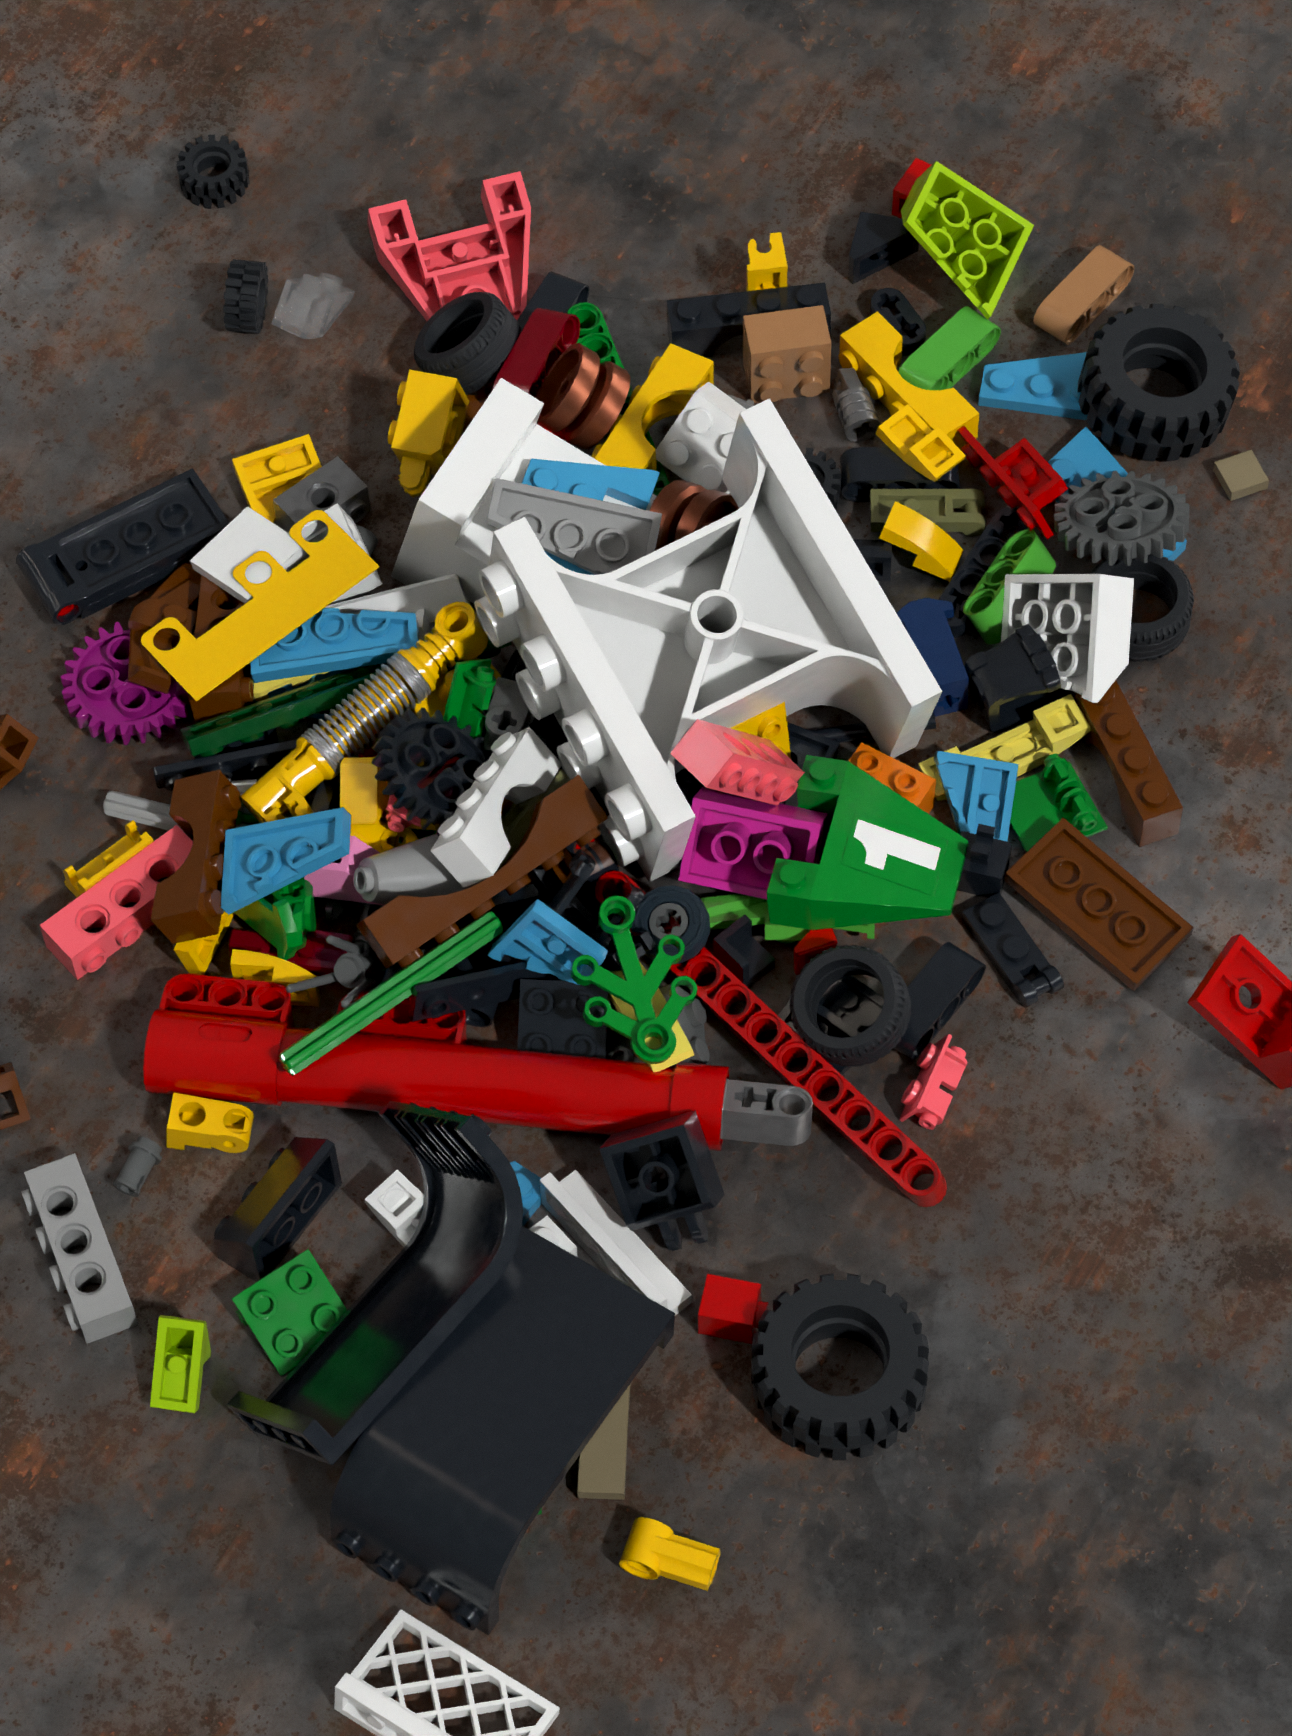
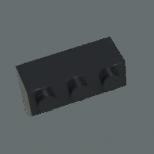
[213,1137,342,1282]

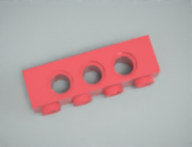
[670,719,805,805]
[40,825,193,980]

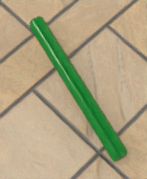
[278,911,503,1076]

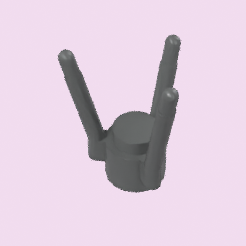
[286,935,378,1008]

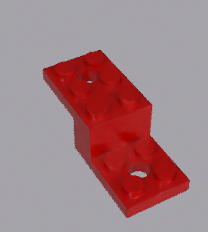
[1187,934,1292,1090]

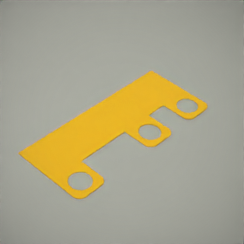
[141,510,380,702]

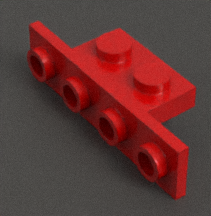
[957,426,1068,540]

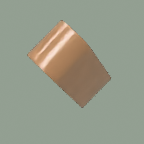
[1033,245,1135,345]

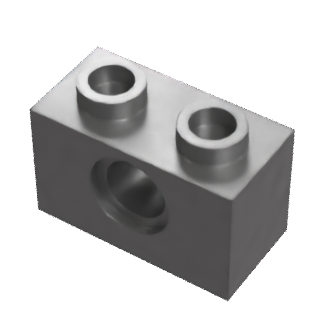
[273,456,371,532]

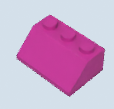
[678,787,828,899]

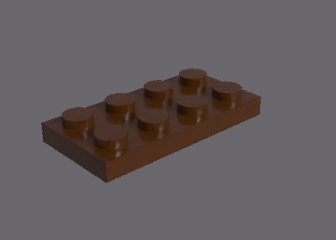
[1004,818,1194,991]

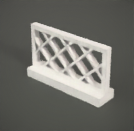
[334,1610,560,1736]

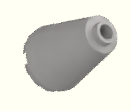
[354,833,481,905]

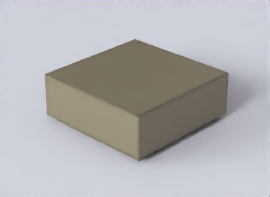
[1213,450,1269,501]

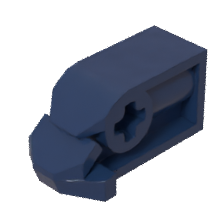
[897,598,969,717]

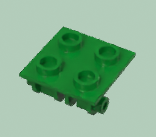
[1010,754,1108,853]
[231,1249,347,1376]

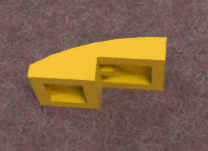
[875,404,966,482]
[879,501,964,582]
[230,949,320,1007]

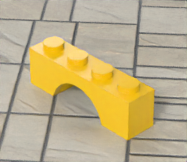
[838,311,979,449]
[591,343,714,471]

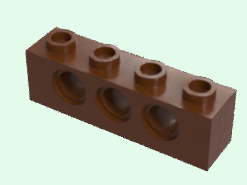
[188,575,254,721]

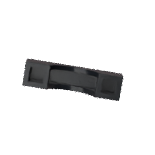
[667,283,831,358]

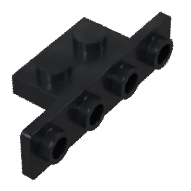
[153,728,297,791]

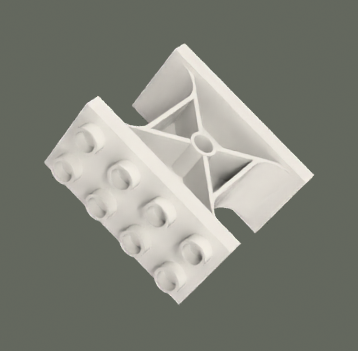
[475,398,943,882]

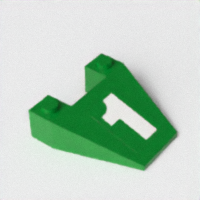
[767,755,969,930]

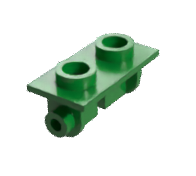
[443,658,497,739]

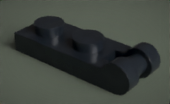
[961,893,1064,1008]

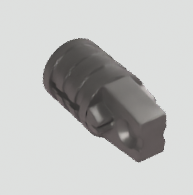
[832,368,881,442]

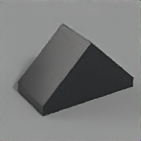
[848,212,919,284]

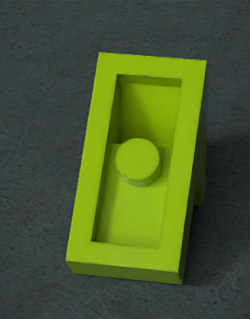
[150,1315,211,1413]

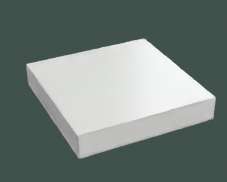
[190,506,307,604]

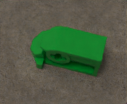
[234,877,316,960]

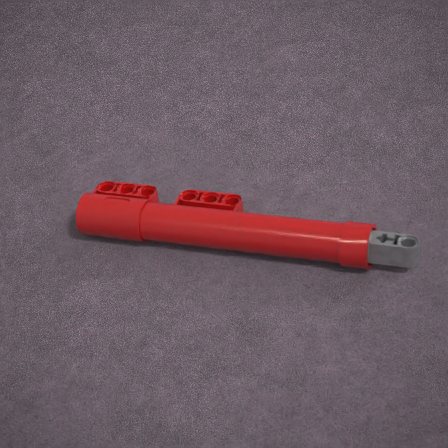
[143,974,813,1152]

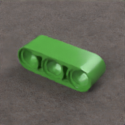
[898,306,1001,390]
[963,529,1056,645]

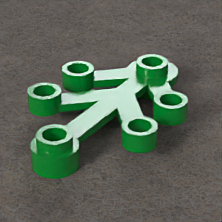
[571,896,697,1064]

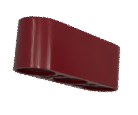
[493,308,580,398]

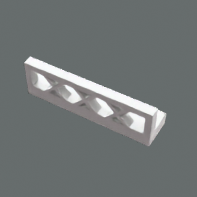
[539,1170,692,1315]

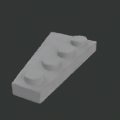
[486,478,662,575]

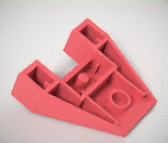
[367,171,531,321]

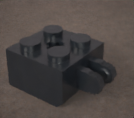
[599,1110,725,1251]

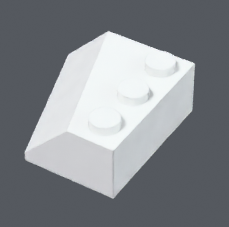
[1001,574,1134,703]

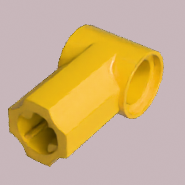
[619,1517,720,1591]

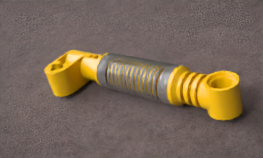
[240,602,488,823]

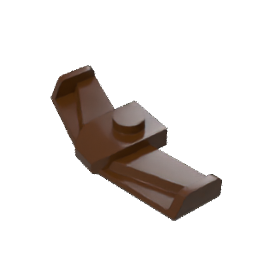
[128,563,202,695]

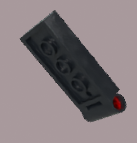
[16,468,230,625]

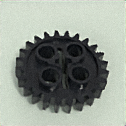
[372,708,493,836]

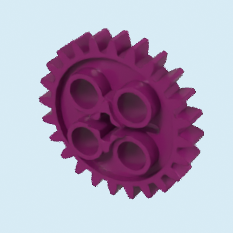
[61,622,190,745]

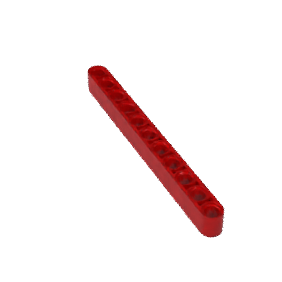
[594,871,947,1207]

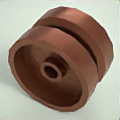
[536,343,630,450]
[650,480,739,551]

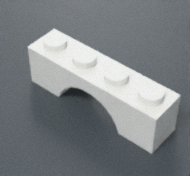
[430,727,562,888]

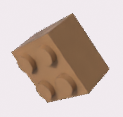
[743,305,831,403]

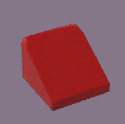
[794,928,837,975]

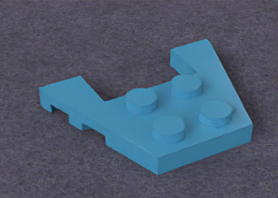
[522,459,660,575]

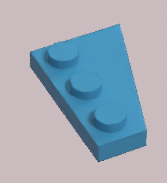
[221,807,351,915]

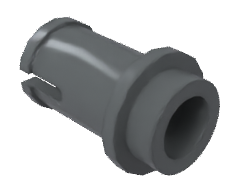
[113,1137,162,1197]

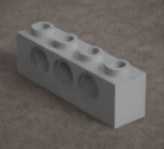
[21,1153,139,1344]

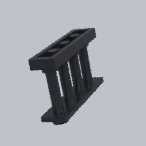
[409,883,564,1022]

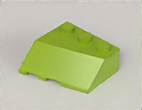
[901,161,1034,320]

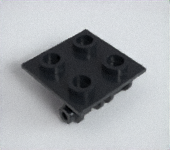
[517,979,608,1059]

